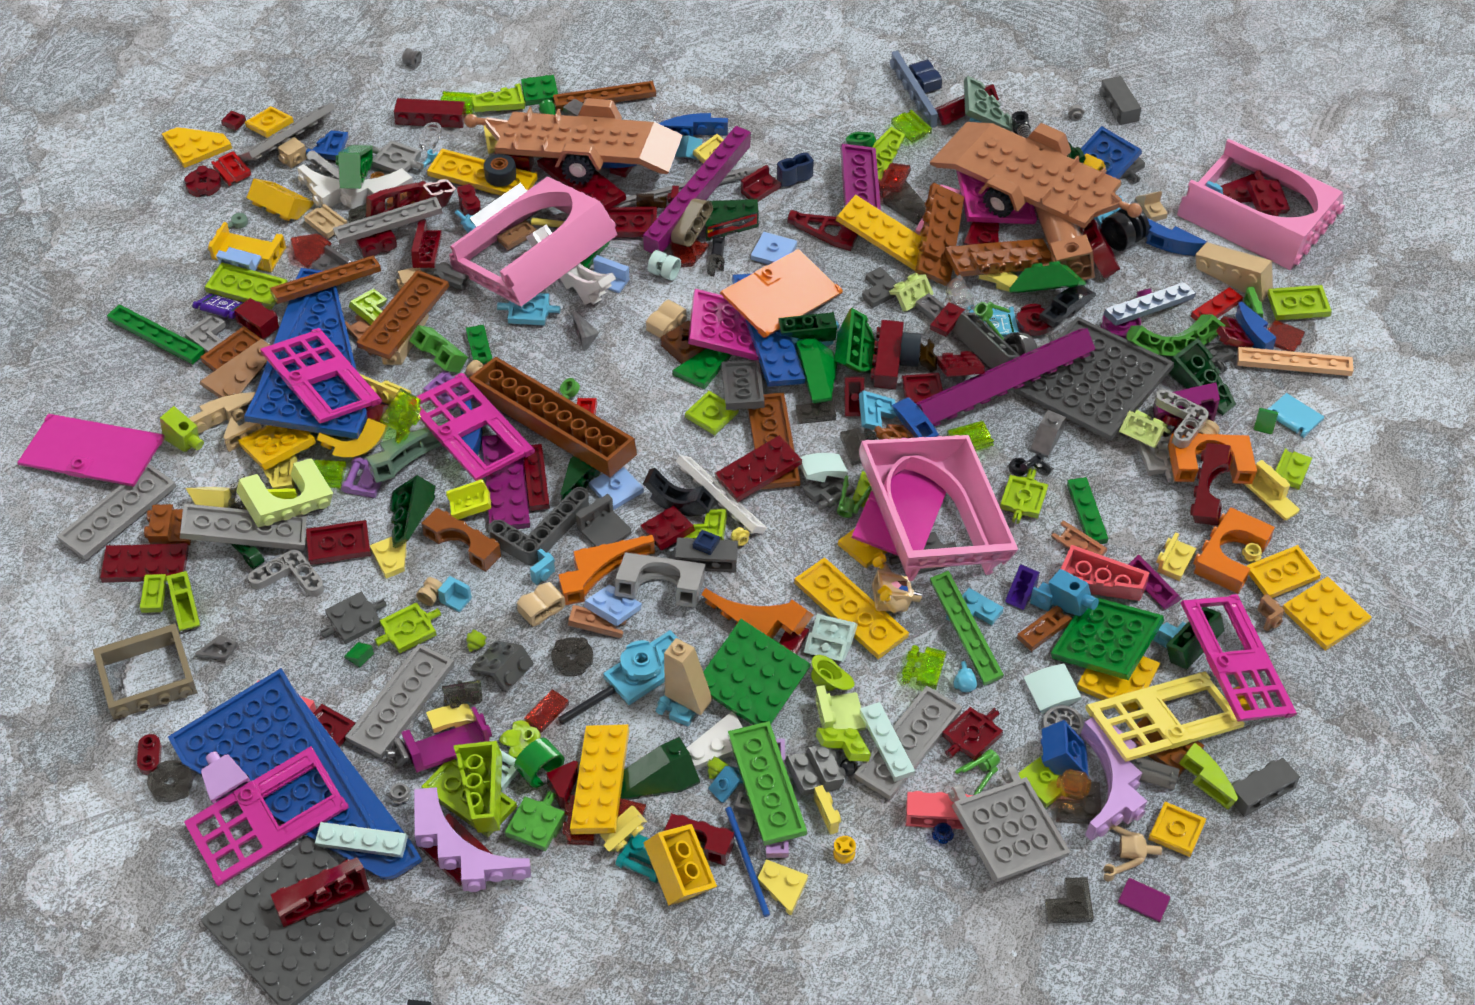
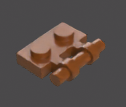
[874,424,915,440]

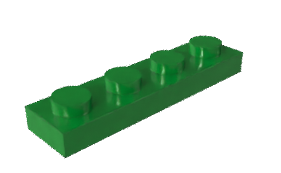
[1067,477,1109,544]

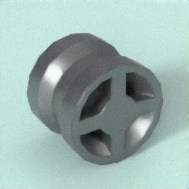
[402,48,422,68]

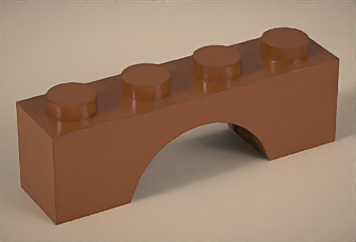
[421,508,501,572]

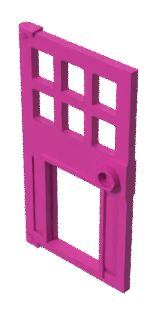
[260,328,382,423]
[408,373,535,481]
[1180,594,1297,722]
[184,746,349,887]

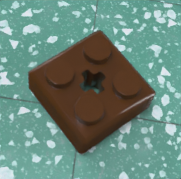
[661,320,706,364]

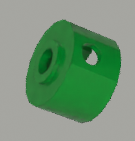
[514,737,565,788]

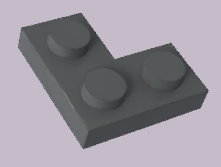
[862,267,897,308]

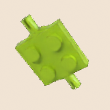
[1000,469,1048,524]
[374,602,442,654]

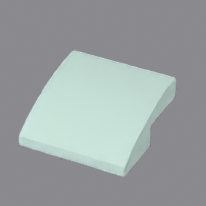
[800,453,848,482]
[804,614,858,662]
[1024,664,1082,714]

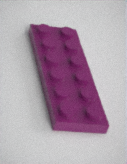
[840,144,881,210]
[482,432,531,529]

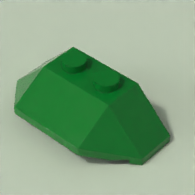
[1009,261,1086,293]
[834,308,875,373]

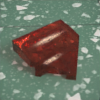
[290,234,332,269]
[669,240,709,268]

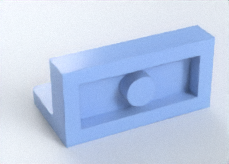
[216,247,262,271]
[593,255,630,293]

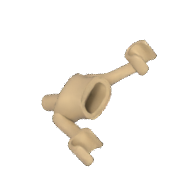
[1103,825,1162,882]

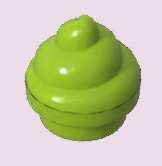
[466,629,487,652]
[707,756,729,779]

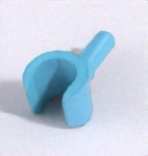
[422,149,438,170]

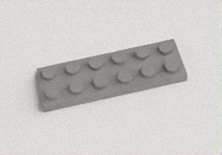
[237,103,336,163]
[57,463,176,561]
[180,504,307,551]
[345,644,454,759]
[854,686,962,800]

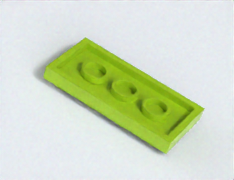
[205,262,288,310]
[421,759,517,837]

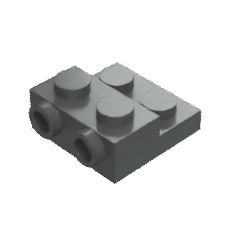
[784,745,846,796]

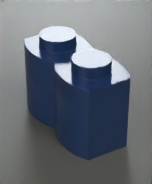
[909,59,942,93]
[777,153,814,187]

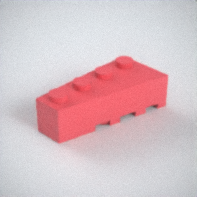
[1061,545,1149,601]

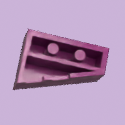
[1153,383,1220,426]

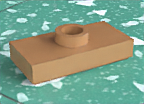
[497,220,536,250]

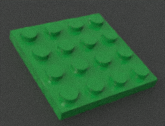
[1051,597,1164,680]
[703,619,812,725]

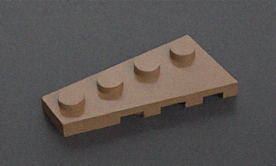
[200,339,270,398]

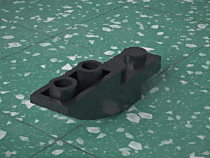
[1039,286,1096,328]

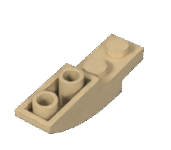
[189,392,256,434]

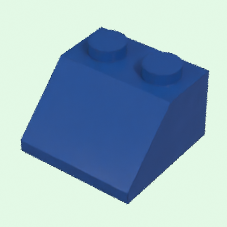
[1041,720,1089,778]

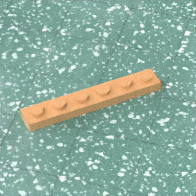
[1237,347,1353,376]

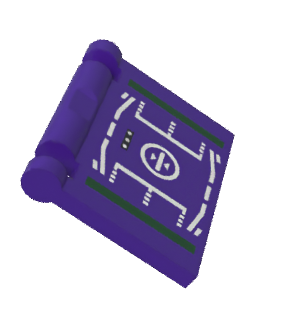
[192,293,244,319]

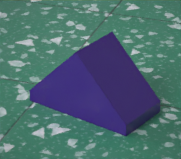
[1005,564,1040,610]

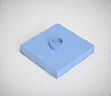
[751,232,797,265]
[589,466,644,510]

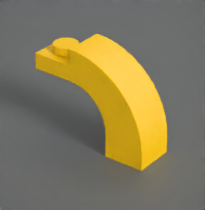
[317,418,388,458]

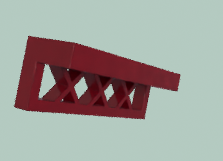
[935,84,999,126]
[411,219,442,268]

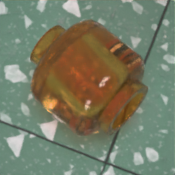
[1057,769,1091,800]

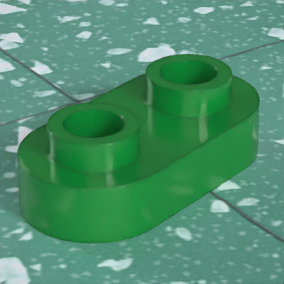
[846,132,876,147]

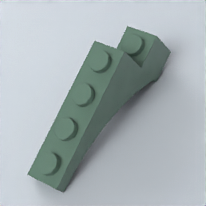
[366,420,449,483]

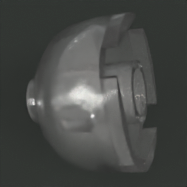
[944,275,977,312]

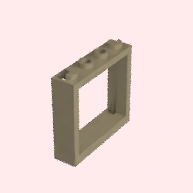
[92,623,197,720]

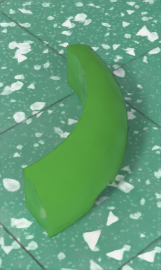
[1126,314,1225,356]

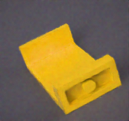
[208,222,286,272]

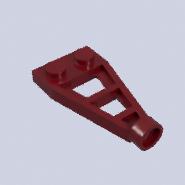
[366,181,426,218]
[787,209,858,251]

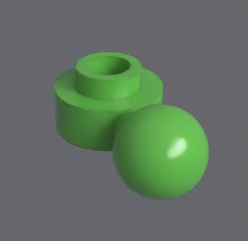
[560,378,580,399]

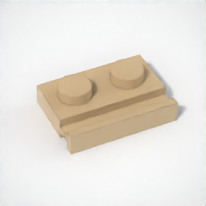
[304,204,347,239]

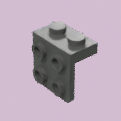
[576,494,631,547]
[471,641,534,692]

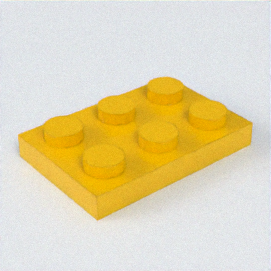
[1247,545,1321,598]

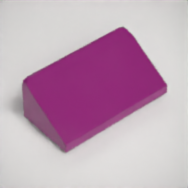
[1118,878,1171,922]

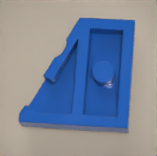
[306,130,349,160]

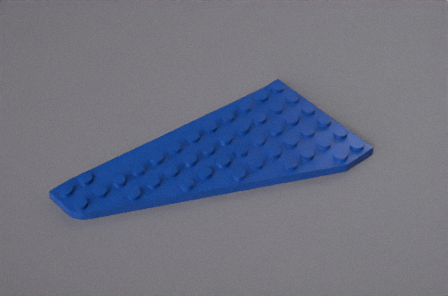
[244,268,367,439]
[168,668,423,880]

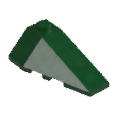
[1169,338,1236,416]

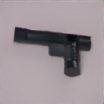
[1020,453,1054,474]

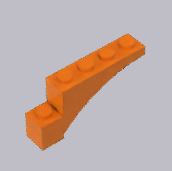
[558,535,655,606]
[701,588,814,639]

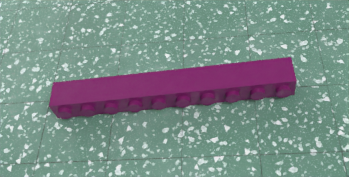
[643,126,751,253]
[915,328,1095,426]

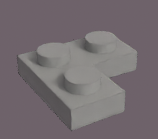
[184,314,226,353]

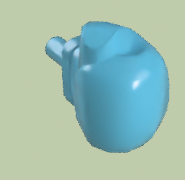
[455,210,476,233]
[953,661,977,692]

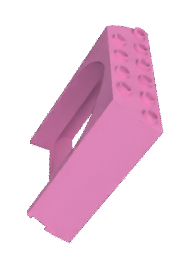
[1177,139,1345,270]
[449,176,617,306]
[859,435,1018,581]

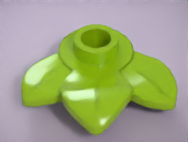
[499,720,541,759]

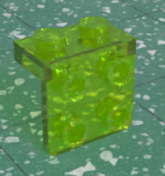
[380,388,422,444]

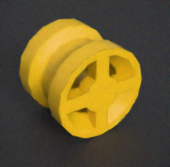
[833,836,856,864]

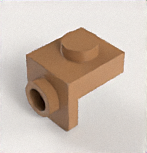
[1257,594,1285,632]

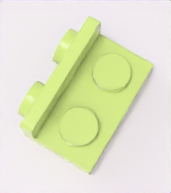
[889,273,934,311]

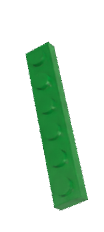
[107,304,205,365]

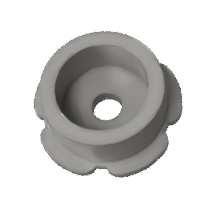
[1068,104,1085,120]
[389,783,411,804]

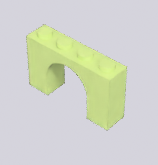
[236,458,333,528]

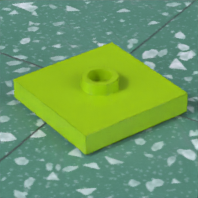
[685,391,739,436]
[1018,755,1076,808]

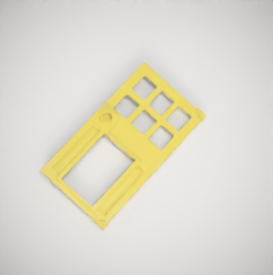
[1085,671,1245,762]

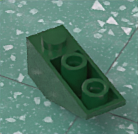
[778,312,837,342]
[560,456,601,501]

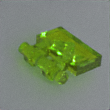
[902,645,947,690]

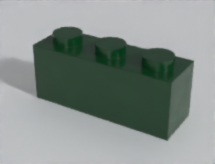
[1166,607,1225,670]

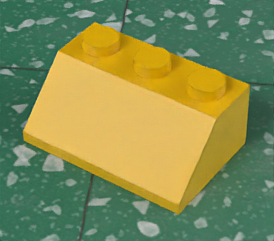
[246,178,314,221]
[643,824,717,906]

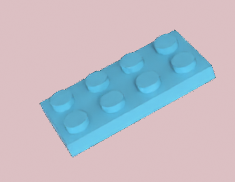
[603,630,679,705]

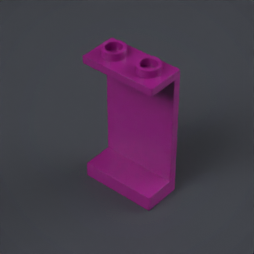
[401,707,492,773]

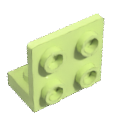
[1119,410,1171,448]
[815,685,866,731]

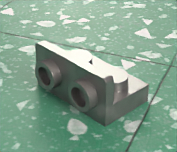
[312,245,352,271]

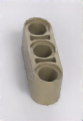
[671,198,713,247]

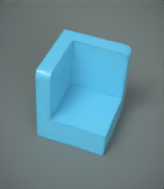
[676,135,703,160]
[438,576,472,612]
[1153,621,1187,648]

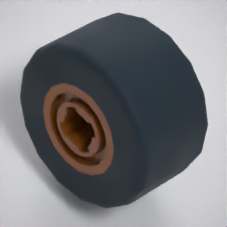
[484,154,516,187]
[900,332,921,367]

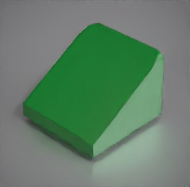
[1254,408,1279,434]
[344,642,374,668]

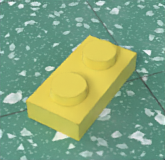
[814,785,841,835]

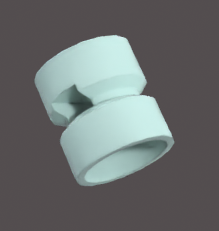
[648,250,681,281]

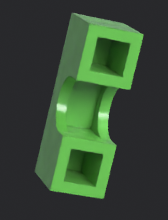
[409,325,468,373]

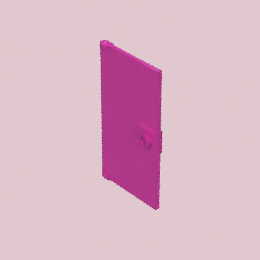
[17,414,165,487]
[851,469,946,556]

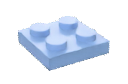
[584,584,642,626]

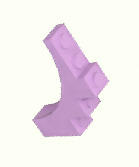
[1080,717,1147,841]
[414,787,531,892]

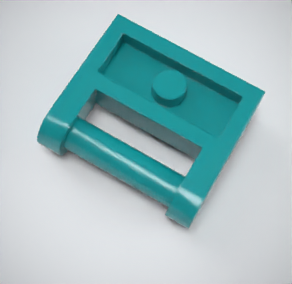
[615,834,658,883]

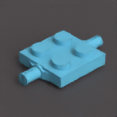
[497,293,561,325]

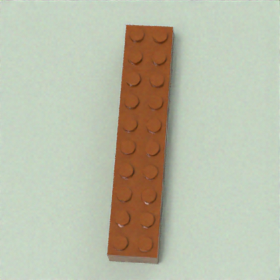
[469,357,637,477]

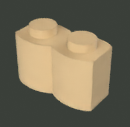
[646,299,687,338]
[517,582,565,627]

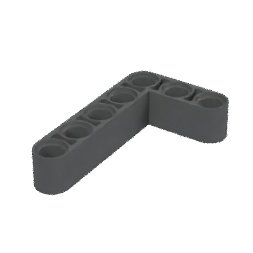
[489,487,589,565]

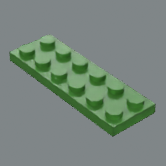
[728,721,807,846]

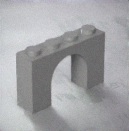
[615,552,705,608]

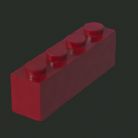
[393,98,466,128]
[871,320,904,390]

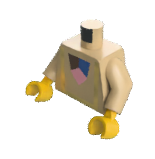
[872,551,922,613]

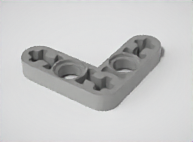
[1154,390,1209,448]
[248,550,324,597]

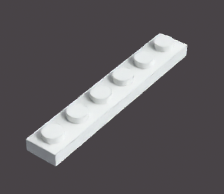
[676,455,767,534]

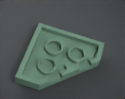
[964,76,1013,131]

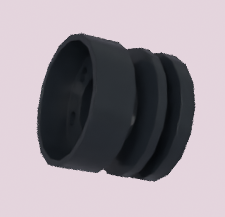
[1101,209,1150,251]

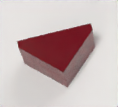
[546,761,579,809]

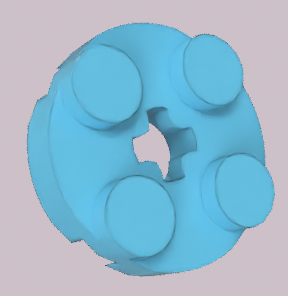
[620,640,663,681]

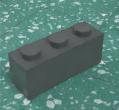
[1099,76,1141,125]
[675,537,738,572]
[1231,758,1300,817]

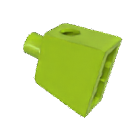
[160,406,204,452]

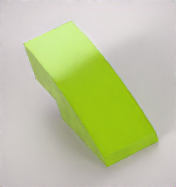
[166,571,200,631]
[1179,743,1238,810]

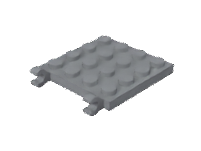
[948,766,1070,883]

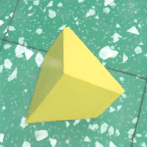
[185,487,233,508]

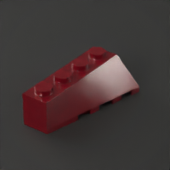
[270,857,370,927]

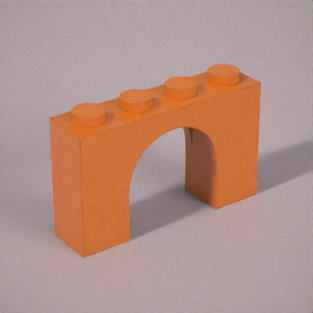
[1168,433,1257,484]
[1193,507,1275,594]

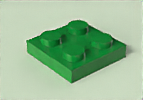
[521,75,558,106]

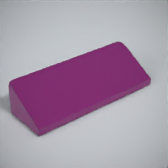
[1128,554,1182,610]

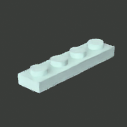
[860,702,915,782]
[315,822,408,858]

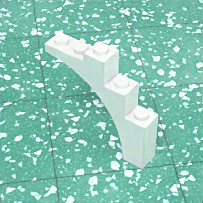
[298,164,413,210]
[526,225,616,305]

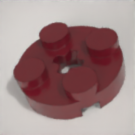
[184,165,221,197]
[1016,304,1052,336]

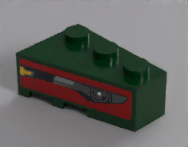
[705,199,759,242]

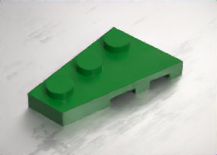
[672,348,732,390]

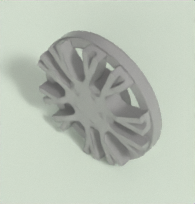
[1043,705,1084,737]

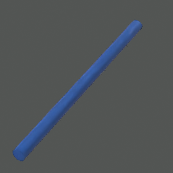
[725,807,770,917]

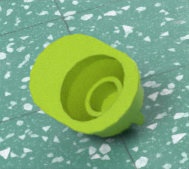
[811,655,855,691]

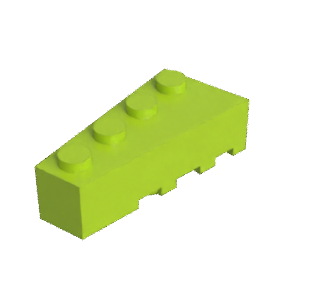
[453,741,502,833]

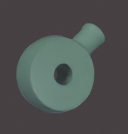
[227,213,248,229]

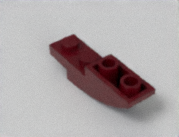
[1079,218,1120,279]

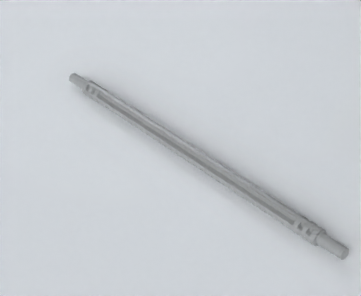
[530,164,765,229]

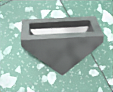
[572,311,599,351]

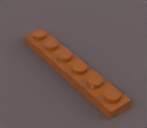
[553,81,656,111]
[270,255,381,304]

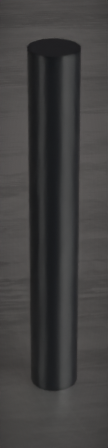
[558,685,616,725]

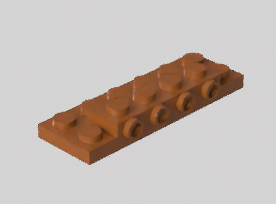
[915,182,964,286]
[944,238,1052,277]

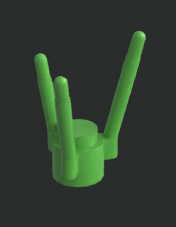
[973,301,1010,340]
[837,475,872,518]
[955,749,1000,795]

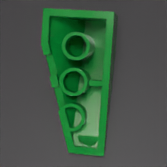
[796,338,837,403]

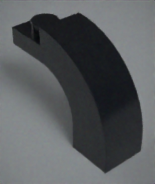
[643,468,715,516]

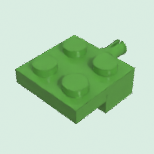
[505,791,566,852]

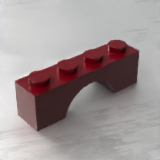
[1190,443,1233,526]

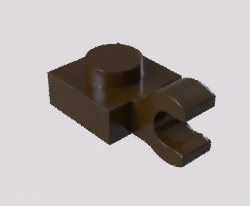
[636,193,667,208]
[919,339,937,372]

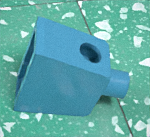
[1048,569,1099,616]

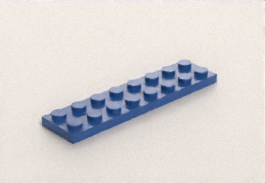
[732,273,806,387]

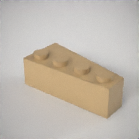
[1196,242,1273,302]

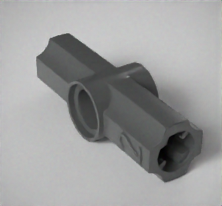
[420,260,469,290]

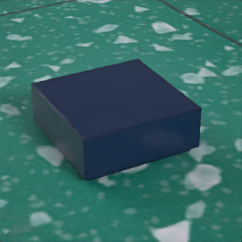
[693,530,720,555]

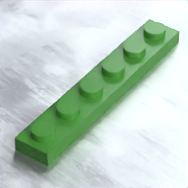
[930,570,1004,686]

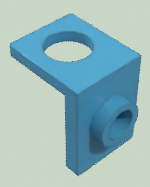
[1030,582,1054,611]
[708,766,743,803]

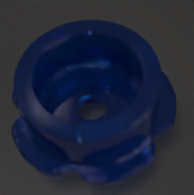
[932,823,954,844]

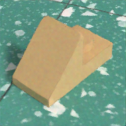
[1135,191,1168,221]
[223,417,261,452]

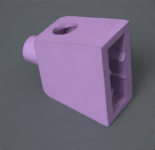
[201,752,251,804]

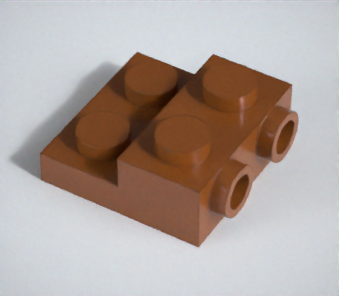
[144,504,191,545]

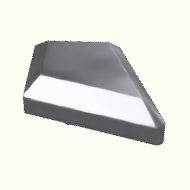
[195,635,238,660]
[385,738,410,769]

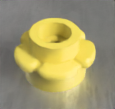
[731,527,750,546]
[1242,543,1262,562]

